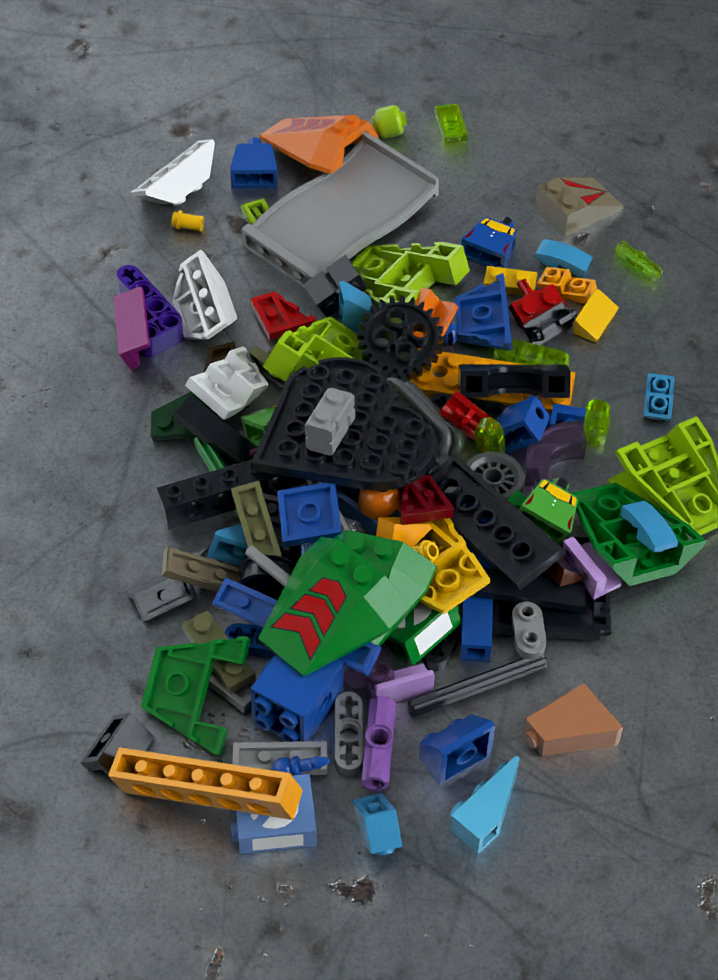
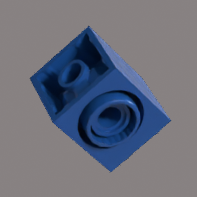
[251,655,344,742]

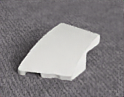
[185,346,268,420]

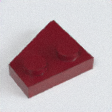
[400,475,455,525]

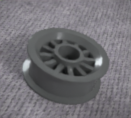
[466,452,525,499]

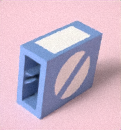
[229,774,317,854]

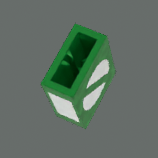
[380,602,462,666]

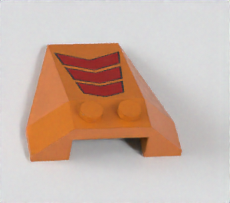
[259,115,379,174]

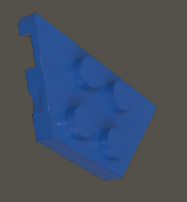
[454,273,513,351]

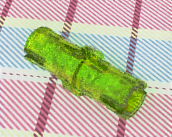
[614,241,663,281]

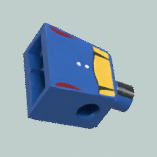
[461,216,517,268]

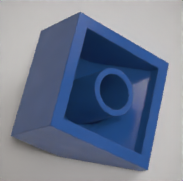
[419,714,495,786]

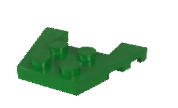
[140,636,251,756]

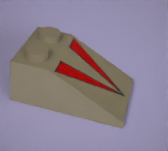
[535,177,624,237]

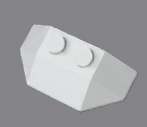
[131,139,215,206]
[173,250,238,340]

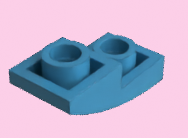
[533,239,593,278]
[643,373,675,421]
[621,501,678,552]

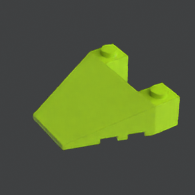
[352,242,470,324]
[263,317,370,382]

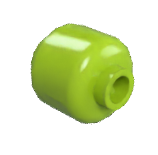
[372,105,408,139]

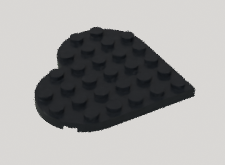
[252,357,437,492]

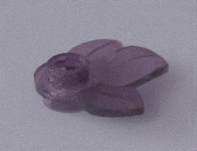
[343,642,394,690]

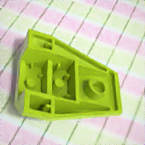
[614,416,718,536]

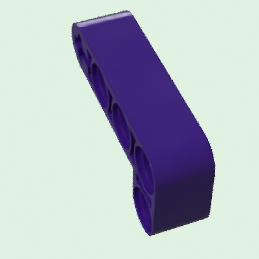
[117,265,184,358]

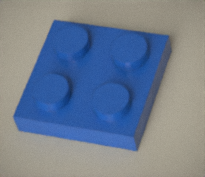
[277,483,342,547]

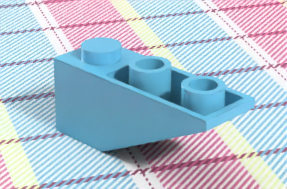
[450,756,519,855]

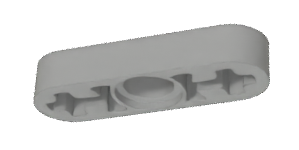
[335,691,363,777]

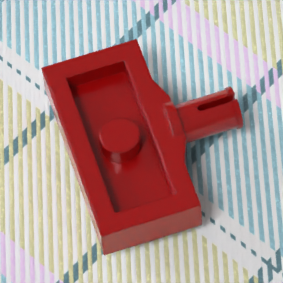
[508,278,566,329]

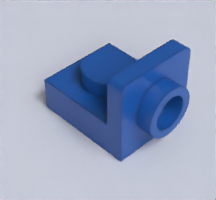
[545,403,586,441]

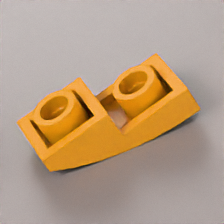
[537,267,597,304]

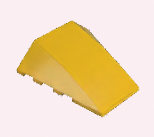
[415,518,490,615]

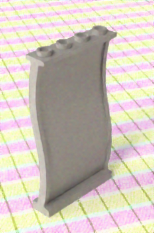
[241,131,439,288]

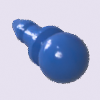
[272,756,330,776]

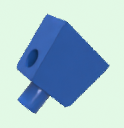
[230,137,278,189]
[485,395,550,454]

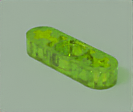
[493,339,569,366]

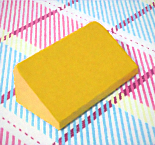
[573,289,619,343]

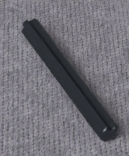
[408,653,548,717]

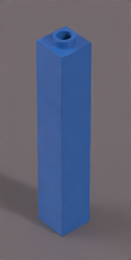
[460,502,493,663]

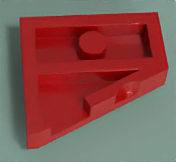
[250,291,316,341]

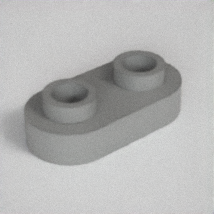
[511,602,546,660]

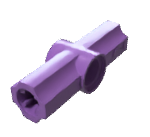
[361,696,396,791]

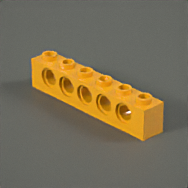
[108,747,303,820]

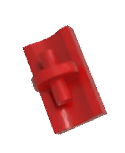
[439,390,496,443]

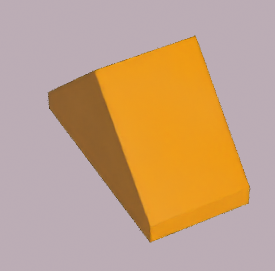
[376,517,432,547]

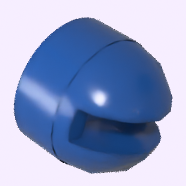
[443,323,458,345]

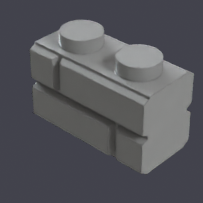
[304,388,355,456]

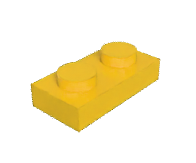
[484,266,538,296]

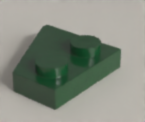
[151,391,207,441]

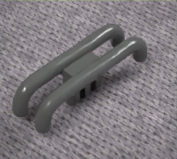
[387,377,464,457]

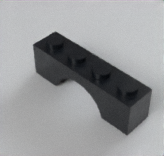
[458,364,571,398]

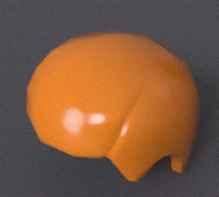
[357,488,402,520]

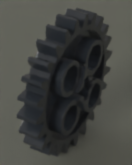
[357,295,445,380]

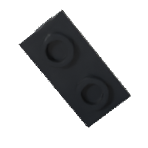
[522,302,577,349]

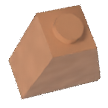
[523,683,623,757]

